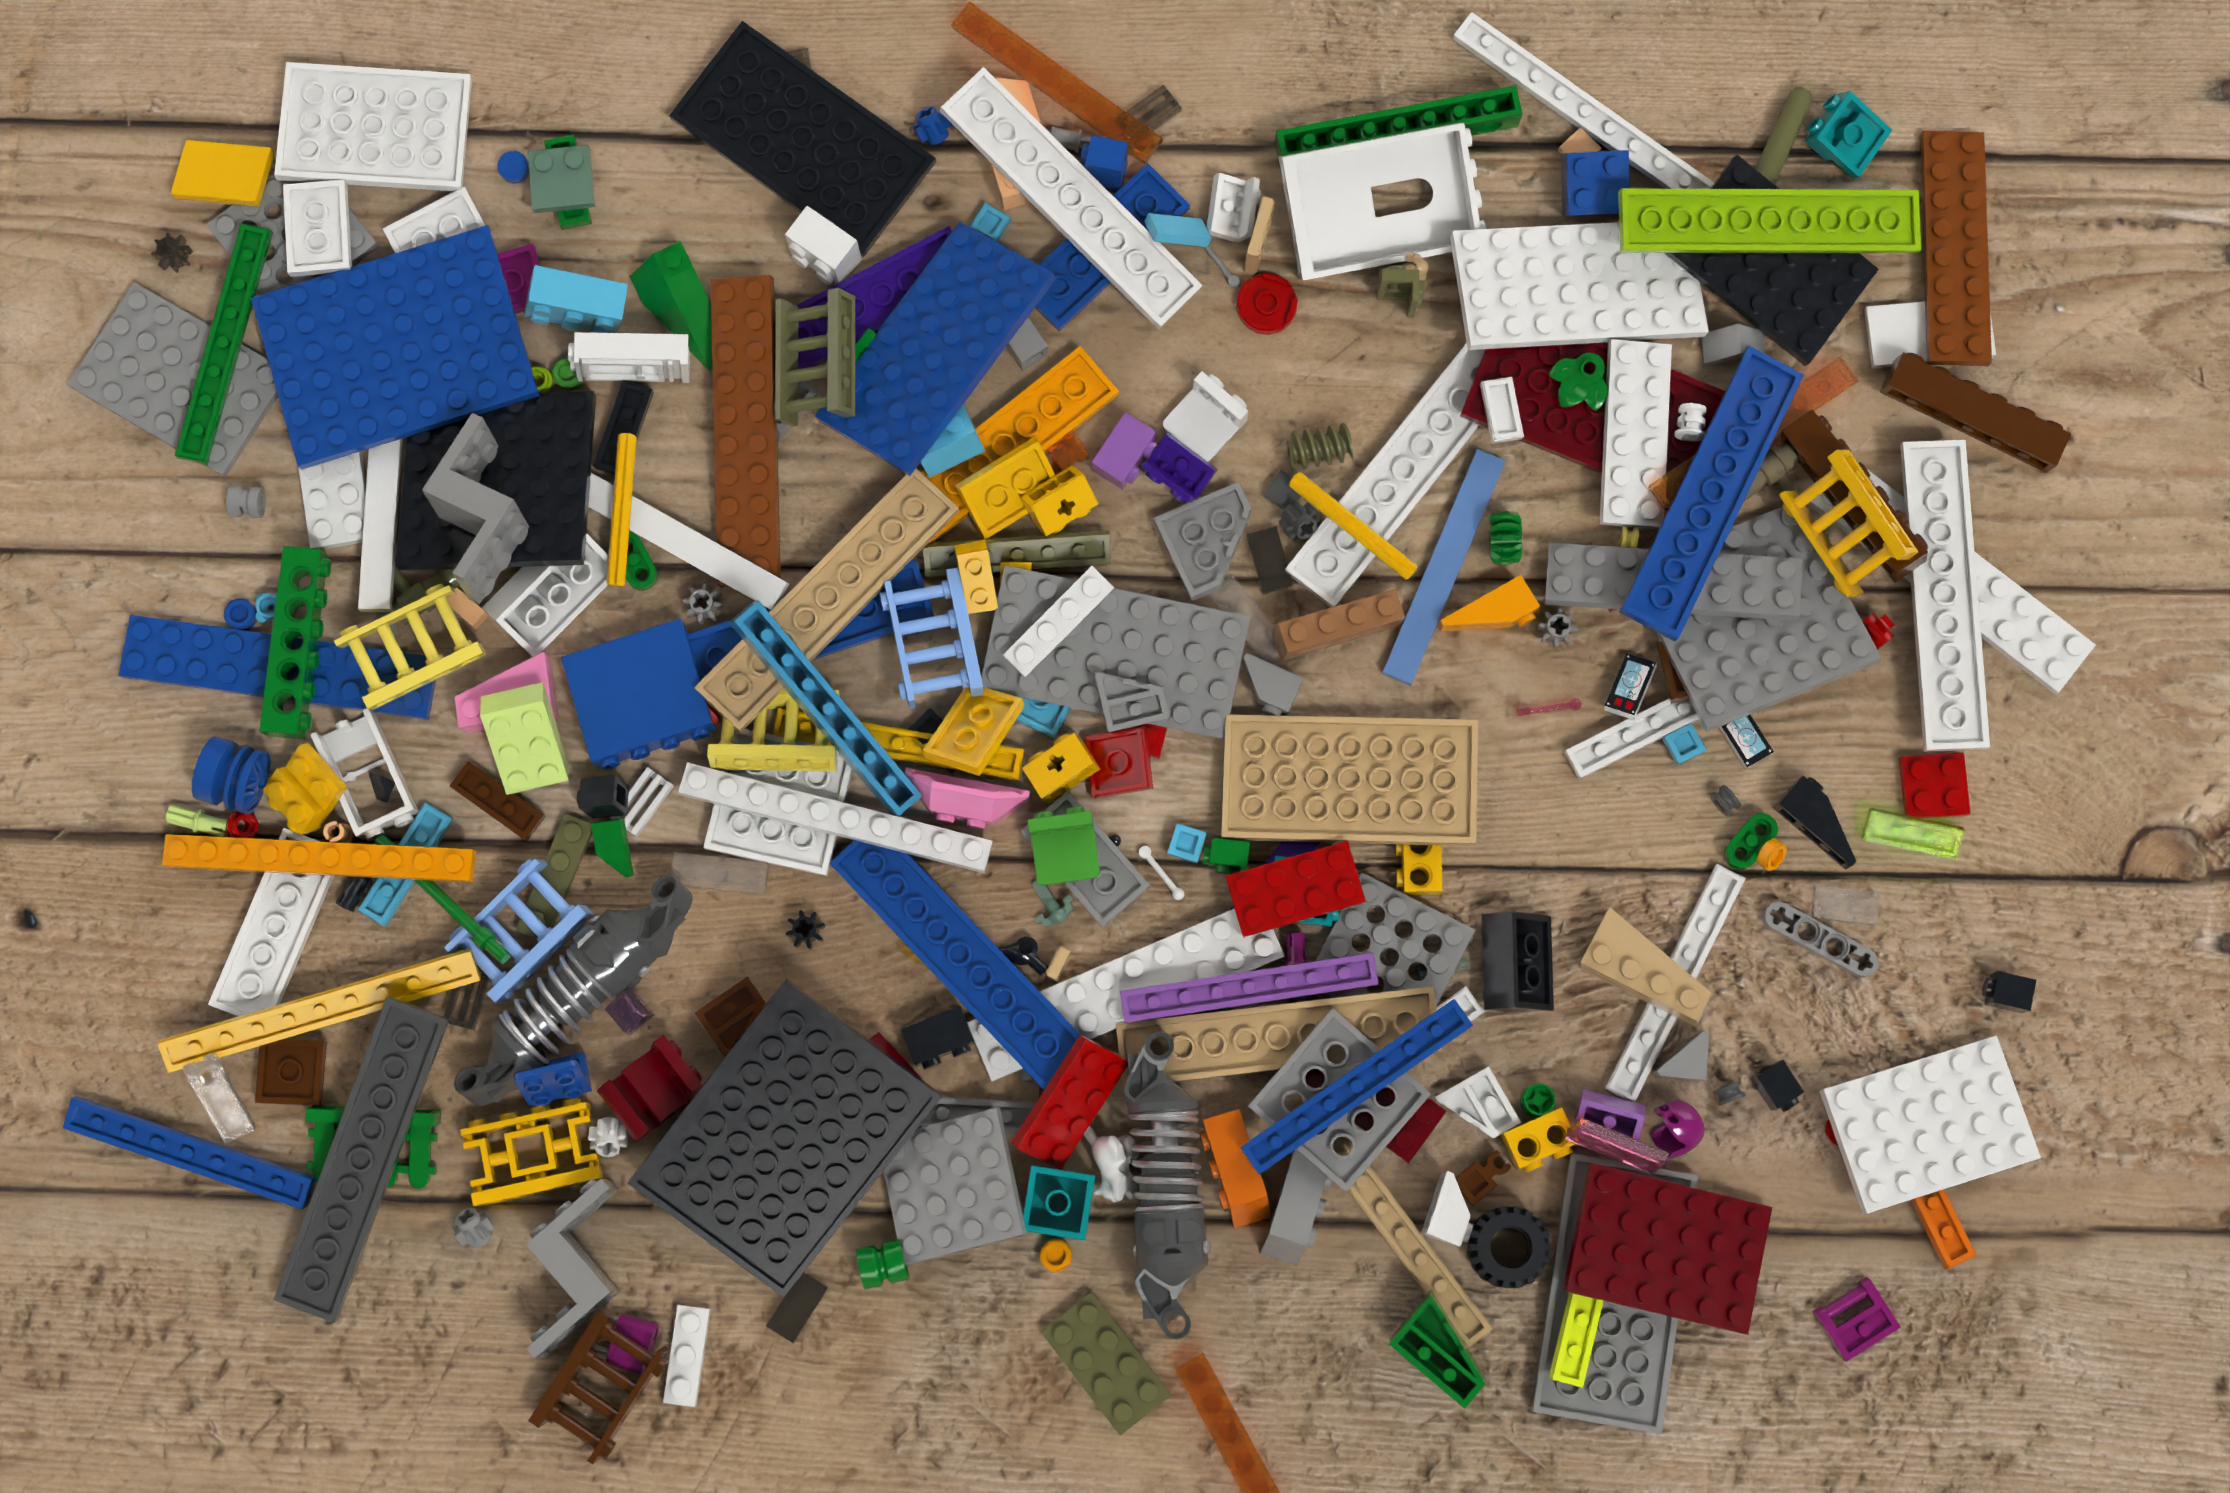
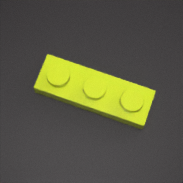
[1548,1293,1603,1388]

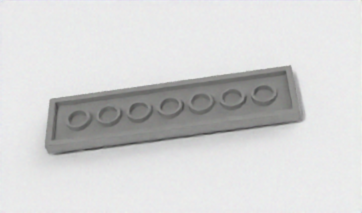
[1545,543,1802,621]

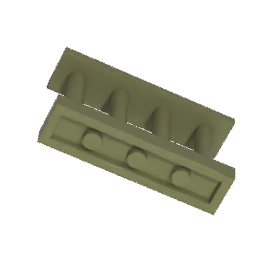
[774,288,855,426]

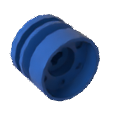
[191,736,271,815]

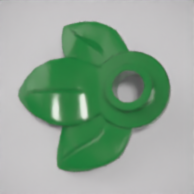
[1549,353,1608,411]

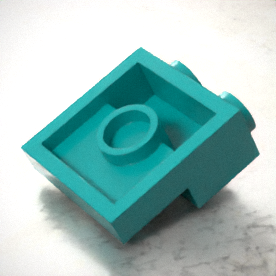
[1805,91,1892,179]

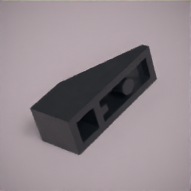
[1773,776,1856,870]

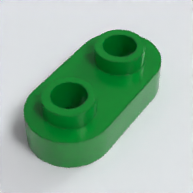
[625,531,658,591]
[1724,813,1778,870]

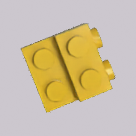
[263,743,347,835]

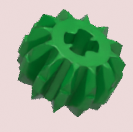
[1489,511,1523,565]

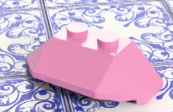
[905,768,1031,830]

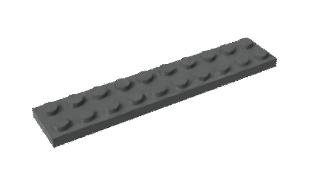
[274,996,450,1323]

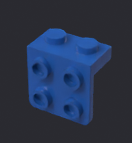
[514,1052,592,1106]

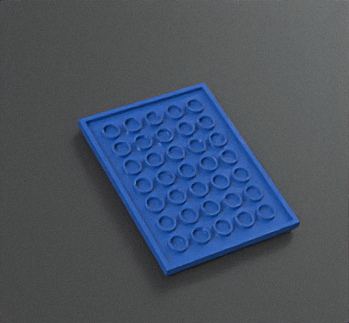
[251,225,540,470]

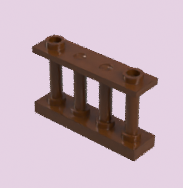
[528,1307,670,1465]

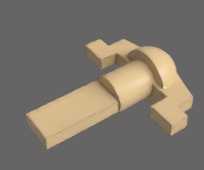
[1379,252,1428,280]

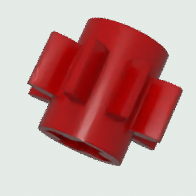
[1862,613,1895,650]

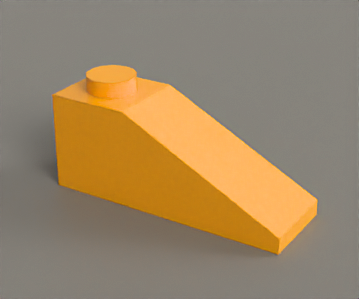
[1437,575,1540,632]

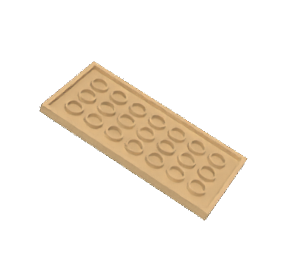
[1221,714,1478,846]

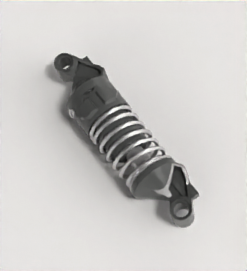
[454,875,693,1106]
[1123,1031,1210,1339]

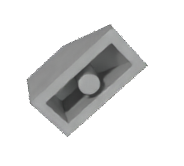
[1243,653,1304,716]

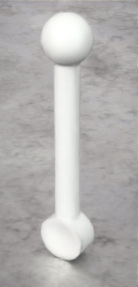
[1139,846,1185,900]

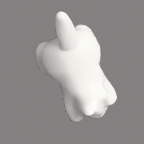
[1084,1126,1140,1203]

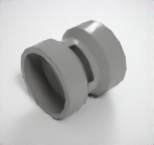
[226,485,266,518]

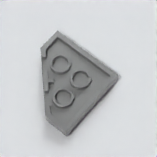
[1153,482,1251,602]

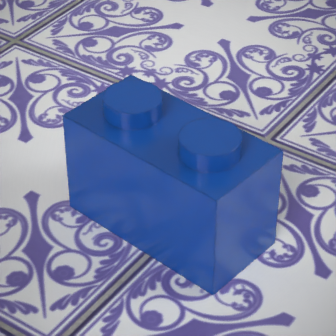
[1080,135,1128,191]

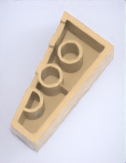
[1580,907,1711,1027]

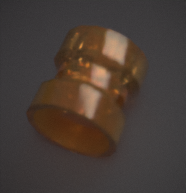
[1047,433,1090,472]

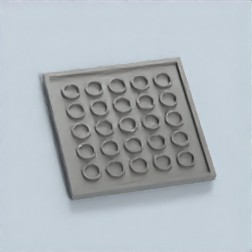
[1655,507,1881,732]

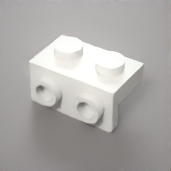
[1206,173,1261,243]

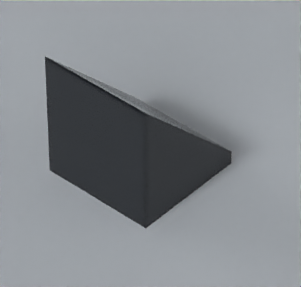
[369,772,395,802]

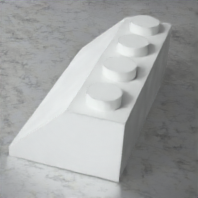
[482,533,608,657]

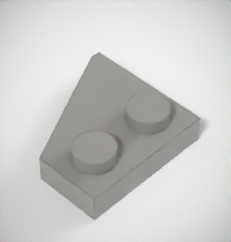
[1095,672,1170,732]

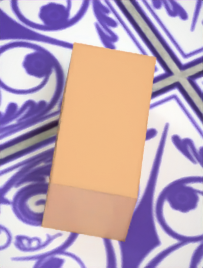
[447,587,489,630]

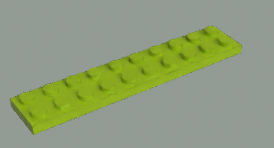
[1618,188,1921,253]

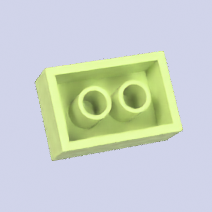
[480,682,569,795]

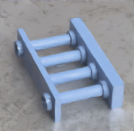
[880,568,983,709]
[444,859,595,1003]

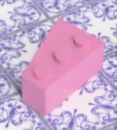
[455,652,559,734]

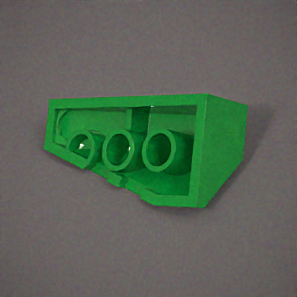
[629,241,713,371]

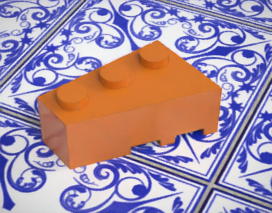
[1199,1109,1271,1229]

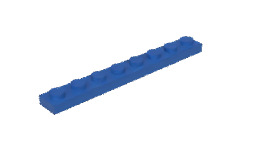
[1240,999,1473,1174]
[63,1096,315,1210]

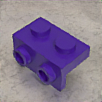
[1141,433,1218,503]

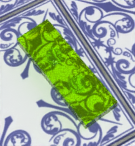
[1862,807,1965,860]

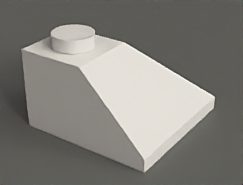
[1421,1171,1473,1247]

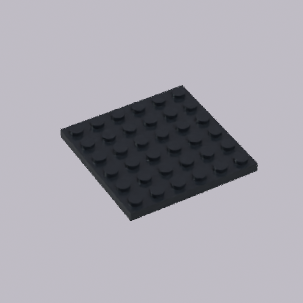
[395,391,596,570]

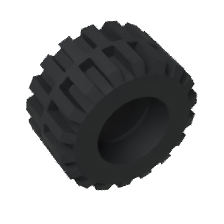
[1466,1206,1552,1288]

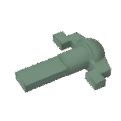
[1032,880,1074,927]

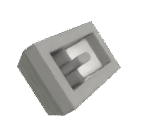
[1700,324,1765,365]
[1651,1030,1709,1082]

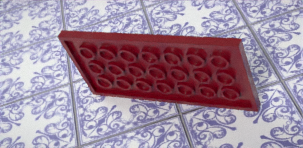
[1460,342,1725,502]

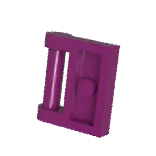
[1812,1277,1901,1362]

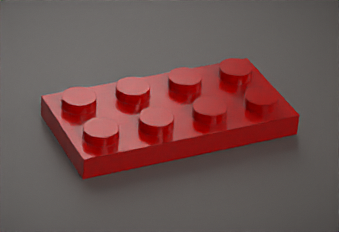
[1225,841,1366,938]
[1011,1034,1128,1170]

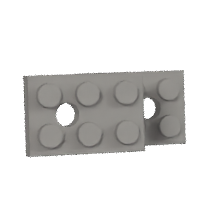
[422,413,529,604]
[526,1179,620,1358]

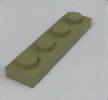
[516,814,592,939]

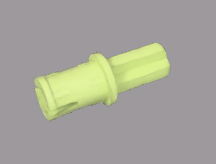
[165,805,229,837]

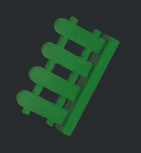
[305,1105,441,1189]

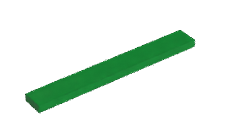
[174,223,273,465]

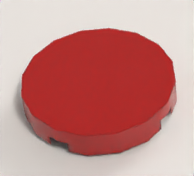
[1236,273,1298,335]

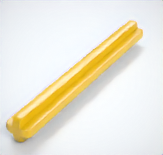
[606,433,637,587]
[1289,472,1417,579]

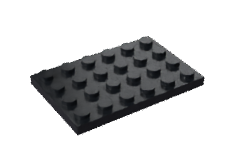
[1665,155,1879,366]

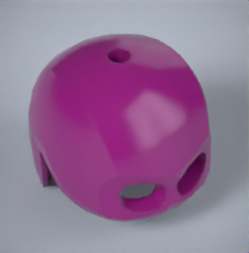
[1652,1100,1705,1159]

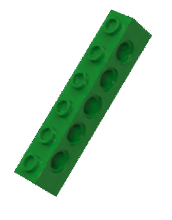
[259,546,331,740]

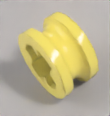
[1618,526,1639,548]

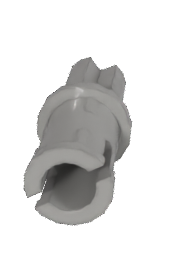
[1050,126,1104,154]

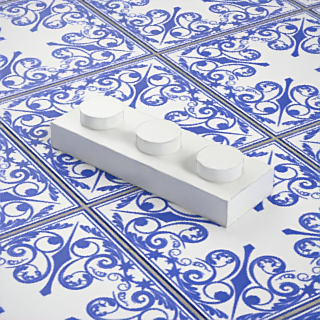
[663,1305,711,1407]

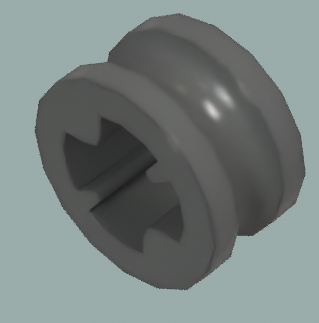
[1710,785,1741,817]
[1713,1081,1746,1106]

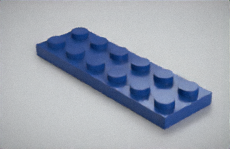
[1035,163,1190,332]

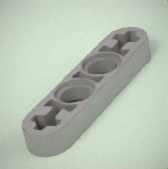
[1762,902,1878,978]

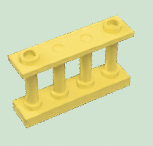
[334,583,487,710]
[707,689,840,772]

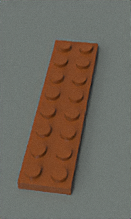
[1920,131,1992,366]

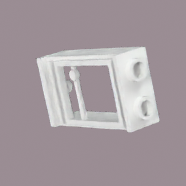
[568,332,690,383]
[310,708,419,841]

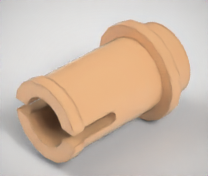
[323,821,354,843]

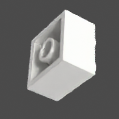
[785,206,862,286]

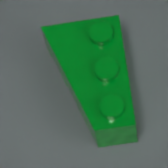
[1389,1289,1486,1409]

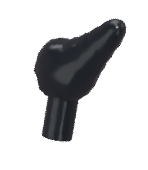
[998,937,1049,976]

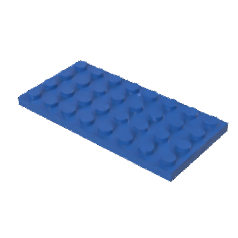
[815,222,1056,476]

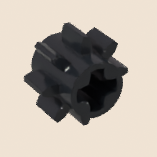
[786,910,826,950]

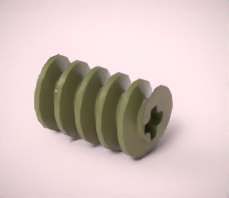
[1287,423,1353,471]

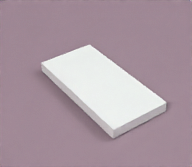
[1864,301,1996,369]

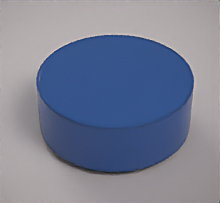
[498,151,529,184]
[224,599,257,631]

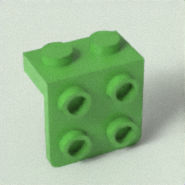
[1028,807,1100,886]

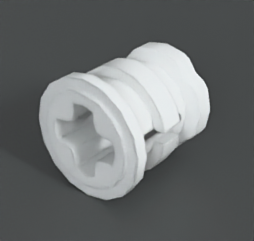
[1675,403,1706,442]

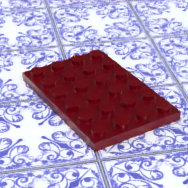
[1562,1163,1772,1335]

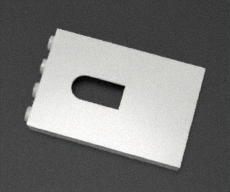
[1278,123,1486,280]

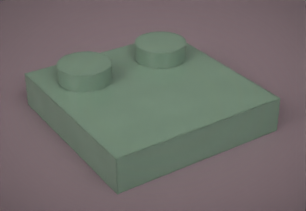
[528,145,595,213]

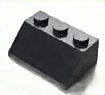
[1481,911,1554,1012]

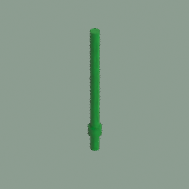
[374,834,511,964]

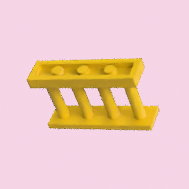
[1779,450,1918,597]

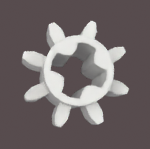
[588,1117,629,1157]

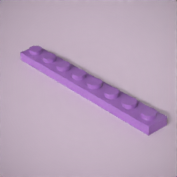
[1120,953,1378,1023]

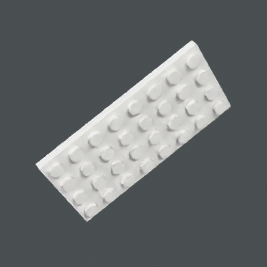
[1450,222,1709,350]

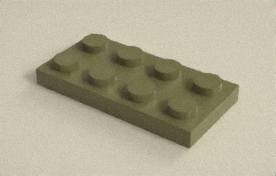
[1041,1291,1171,1436]

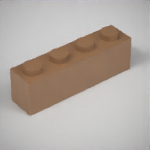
[1272,589,1405,661]

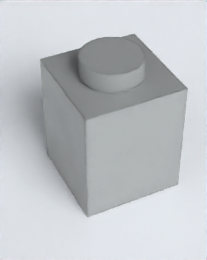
[1006,317,1049,371]

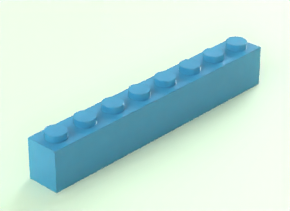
[729,601,923,816]

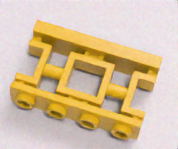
[460,1098,605,1207]

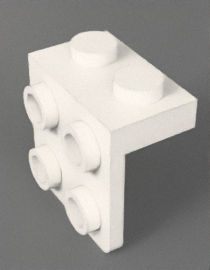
[1163,371,1248,462]

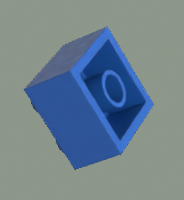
[1561,150,1629,216]

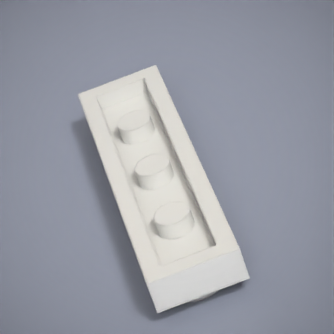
[1003,566,1114,677]

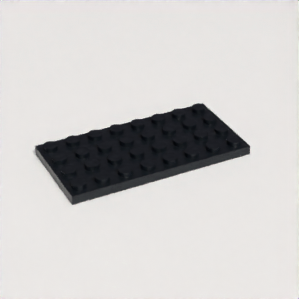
[669,21,937,258]

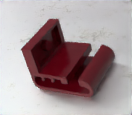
[597,1035,703,1142]

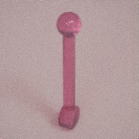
[1517,698,1582,716]

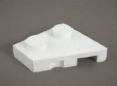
[1435,1067,1521,1138]

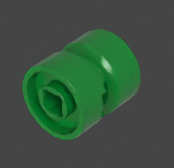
[856,1239,909,1290]

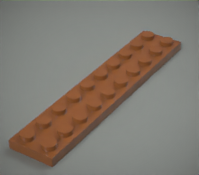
[711,275,781,587]

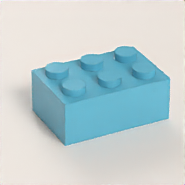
[524,265,628,333]

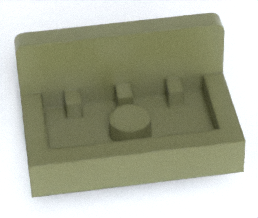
[1377,265,1425,318]

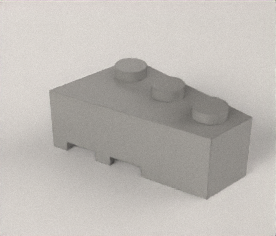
[1260,1149,1332,1266]

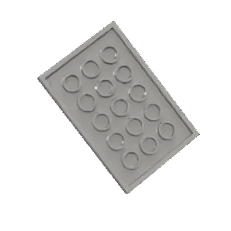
[67,282,278,478]

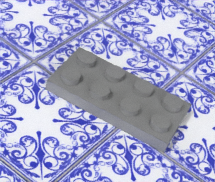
[1020,791,1151,928]

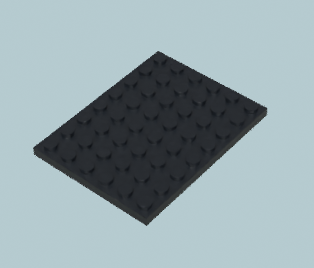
[628,978,942,1298]

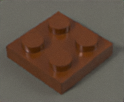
[255,1039,327,1106]

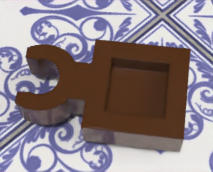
[1456,1150,1511,1206]

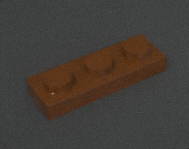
[449,761,546,842]

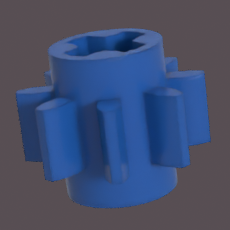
[912,106,952,145]

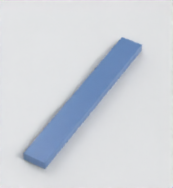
[1382,449,1506,686]

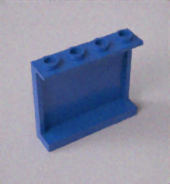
[561,618,717,770]

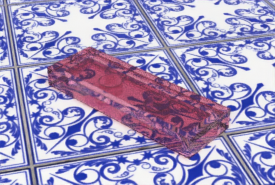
[1566,1117,1669,1174]

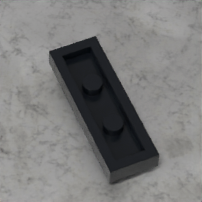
[593,380,654,475]

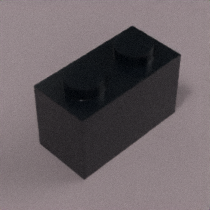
[901,1006,975,1070]

